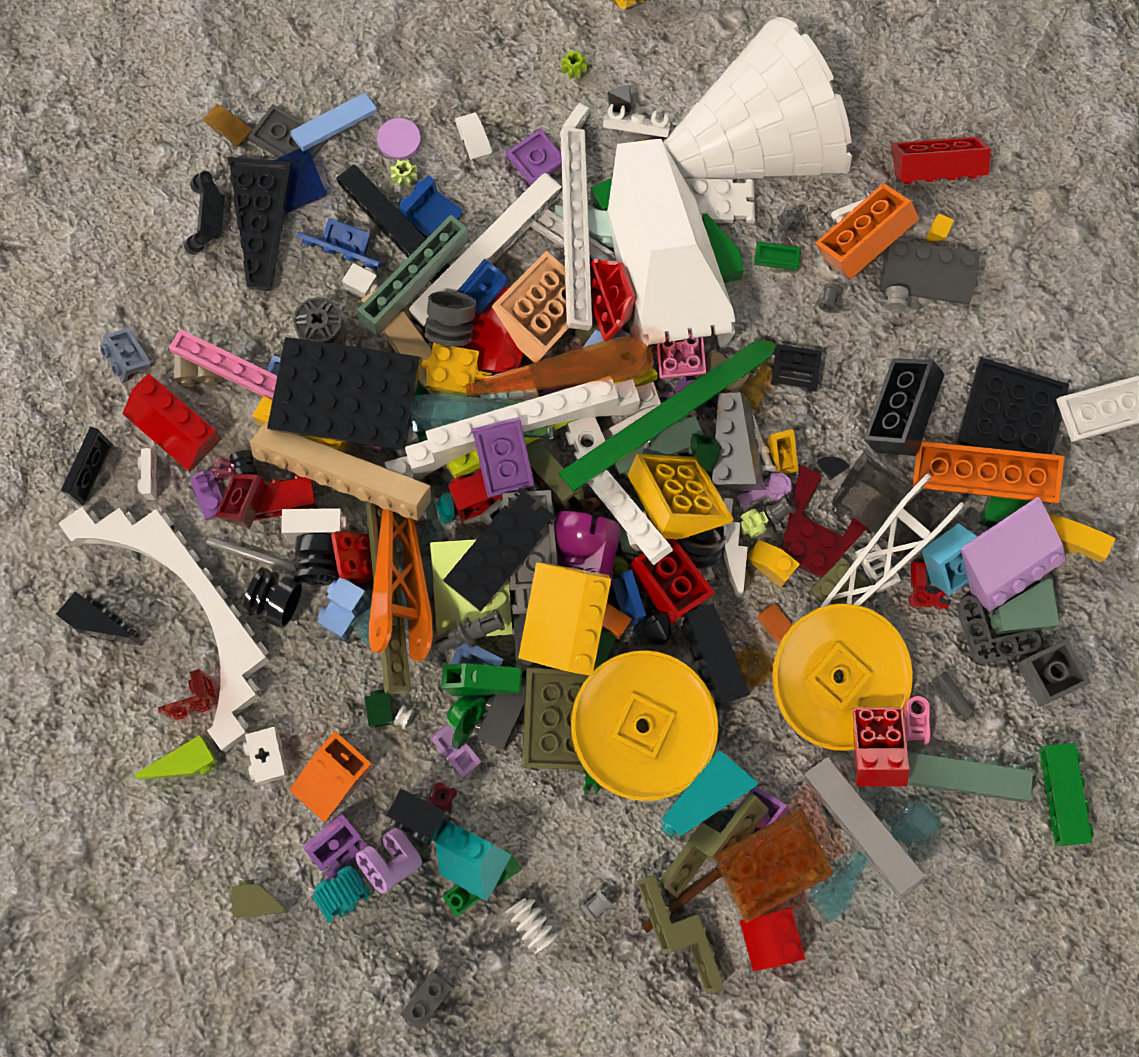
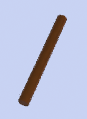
[641,866,726,933]

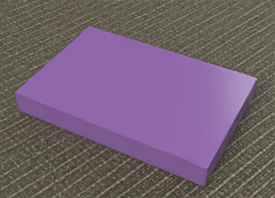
[472,417,535,498]

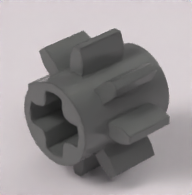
[777,207,805,237]

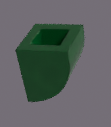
[690,433,720,472]

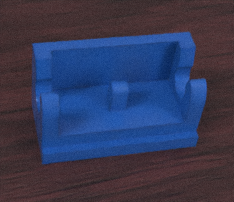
[457,258,510,315]

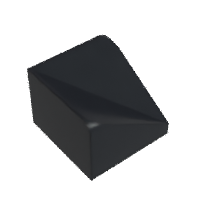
[608,85,631,112]

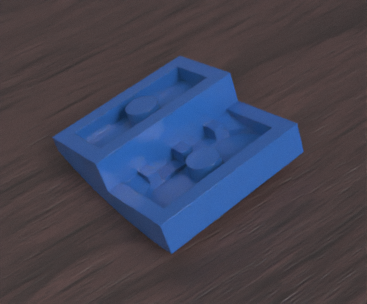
[610,570,646,629]

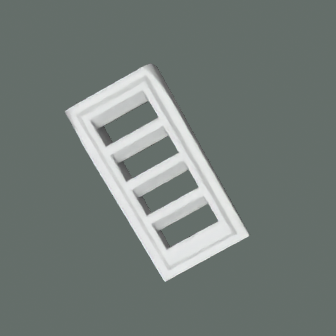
[855,544,901,594]

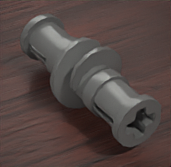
[431,609,505,657]

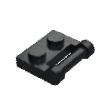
[770,344,822,392]

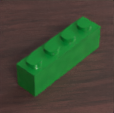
[1039,743,1094,847]

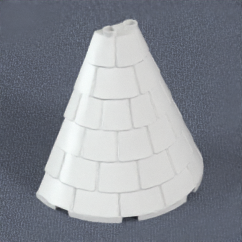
[663,17,852,180]

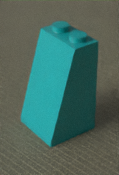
[658,750,758,838]

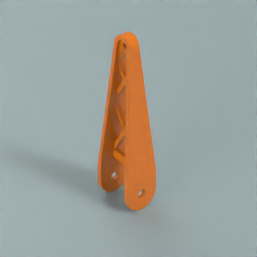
[369,509,433,662]

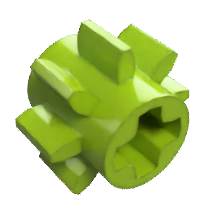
[561,51,587,79]

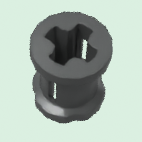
[818,283,843,313]
[765,494,797,524]

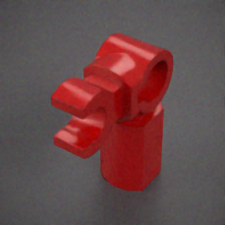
[908,562,948,610]

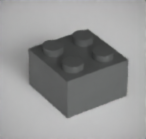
[1016,639,1091,707]

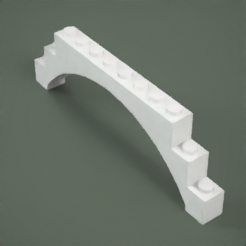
[385,376,660,481]
[58,507,270,752]

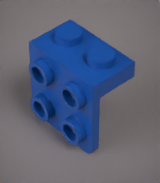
[399,175,463,238]

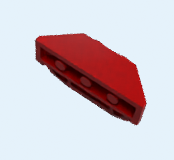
[590,259,636,342]

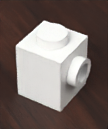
[342,263,380,299]

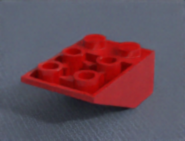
[853,707,909,786]

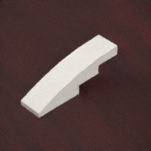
[723,498,748,598]

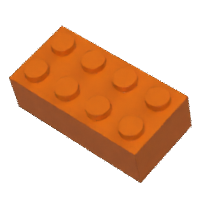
[815,183,919,279]

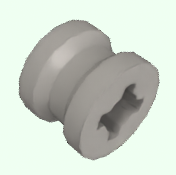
[884,286,909,312]

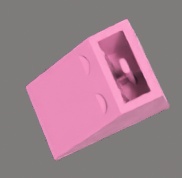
[657,331,706,379]

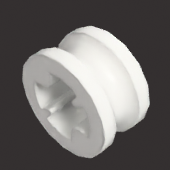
[394,705,415,730]

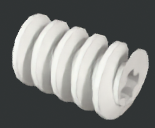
[505,898,558,955]

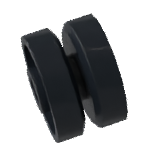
[676,524,728,569]

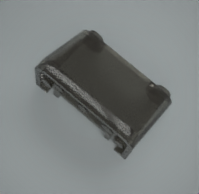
[831,452,944,557]

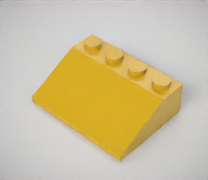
[627,454,733,539]
[518,562,611,676]

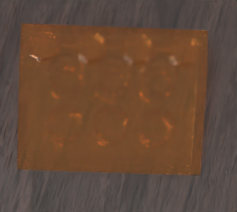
[713,808,834,923]

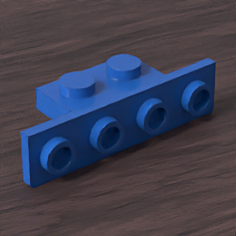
[296,218,386,270]

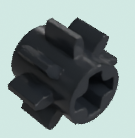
[695,394,718,421]

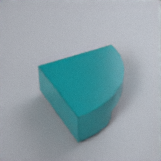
[435,492,454,524]

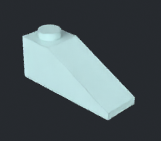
[555,205,613,248]

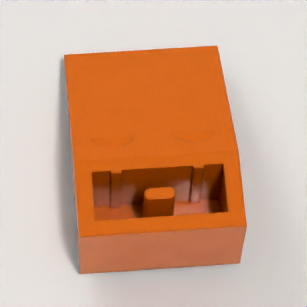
[289,731,375,823]

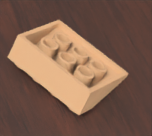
[492,250,569,364]

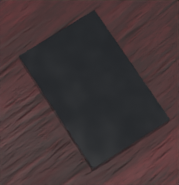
[61,426,112,506]

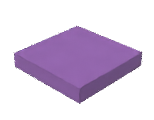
[506,129,562,186]

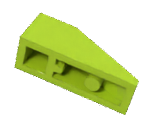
[134,735,219,781]

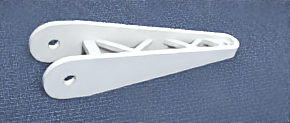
[819,473,965,608]

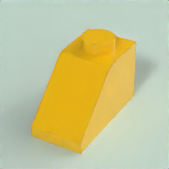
[746,540,800,587]

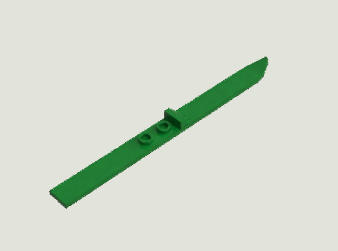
[558,340,776,492]

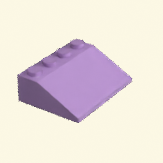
[961,497,1066,611]

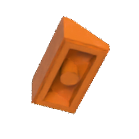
[602,603,632,639]
[756,603,793,645]

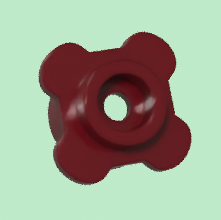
[428,782,457,811]

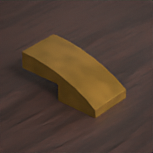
[203,104,252,148]

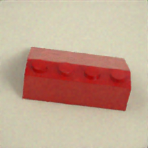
[458,287,526,376]

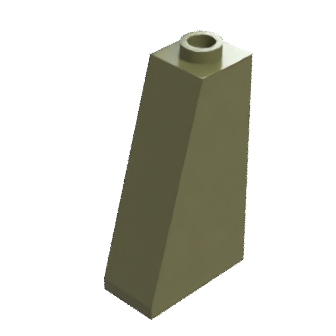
[526,439,588,513]

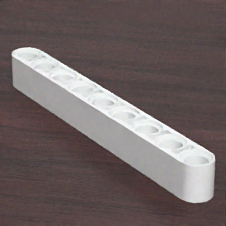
[408,173,563,328]

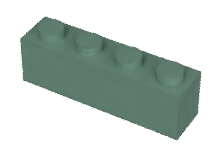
[613,416,704,480]

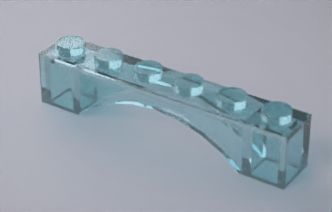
[807,802,942,923]

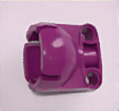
[554,511,621,589]

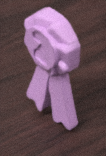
[737,472,792,507]

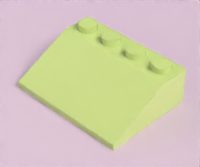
[430,539,512,636]

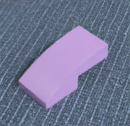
[430,723,481,778]

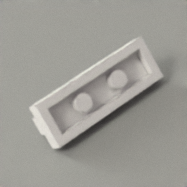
[603,104,670,138]

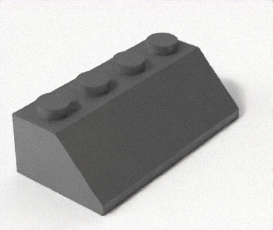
[880,240,980,305]

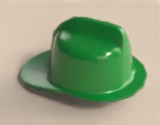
[447,696,487,749]

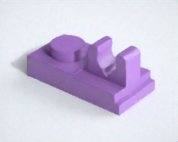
[190,470,223,521]

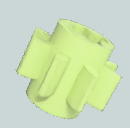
[390,159,418,188]
[740,509,769,538]

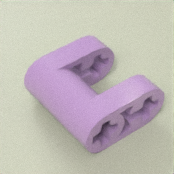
[356,828,422,893]

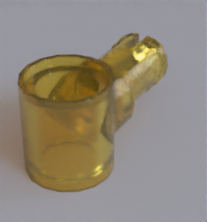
[739,364,773,410]

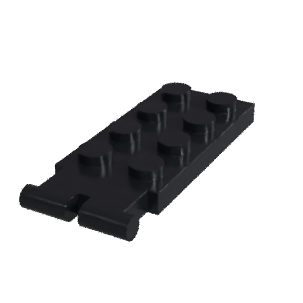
[443,487,557,612]

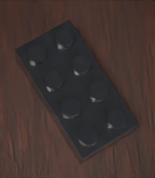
[863,358,945,456]
[680,603,750,711]

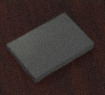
[248,104,328,173]

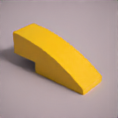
[1048,513,1116,563]

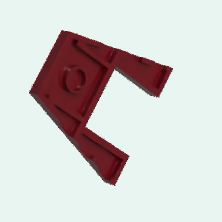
[781,465,885,579]

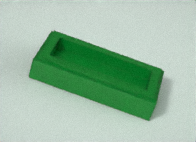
[754,241,801,271]

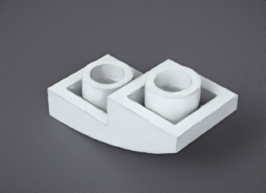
[455,113,492,160]

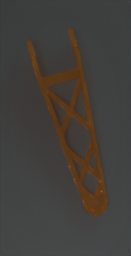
[465,337,653,397]

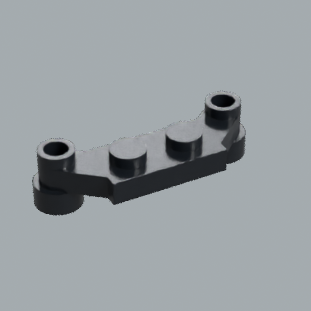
[184,171,225,255]

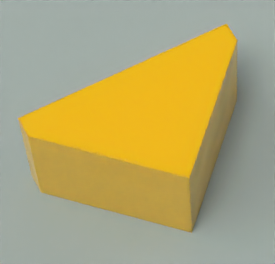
[766,429,799,475]

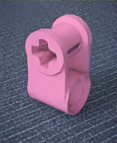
[903,696,930,744]

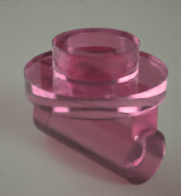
[210,456,234,480]

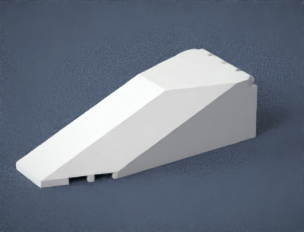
[607,139,735,362]

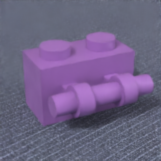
[302,813,368,880]

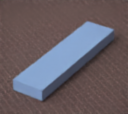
[290,93,377,151]

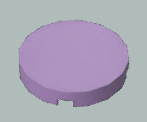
[377,118,421,161]

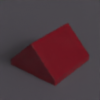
[215,474,268,530]

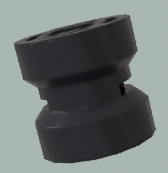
[229,450,257,475]

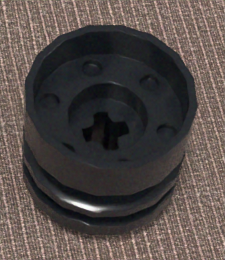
[293,534,339,586]
[242,567,302,629]

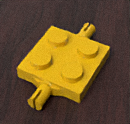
[421,342,492,397]

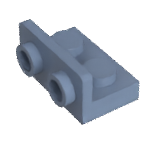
[100,327,151,383]

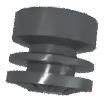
[425,291,476,347]
[293,297,347,345]

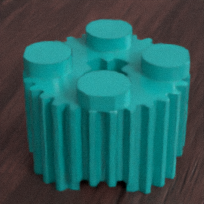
[312,865,372,924]

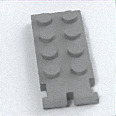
[502,490,557,614]

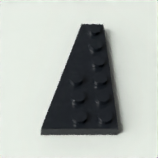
[227,157,293,291]

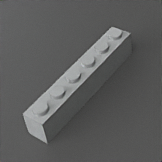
[804,757,925,900]

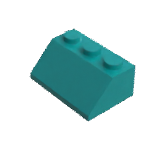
[435,821,511,901]

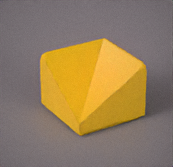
[925,214,954,243]

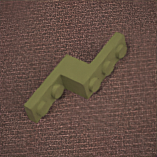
[659,793,769,898]
[637,875,725,994]

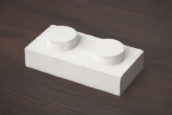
[138,448,157,500]

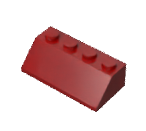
[891,136,991,184]
[122,373,222,472]

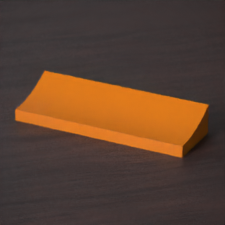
[912,441,1064,504]

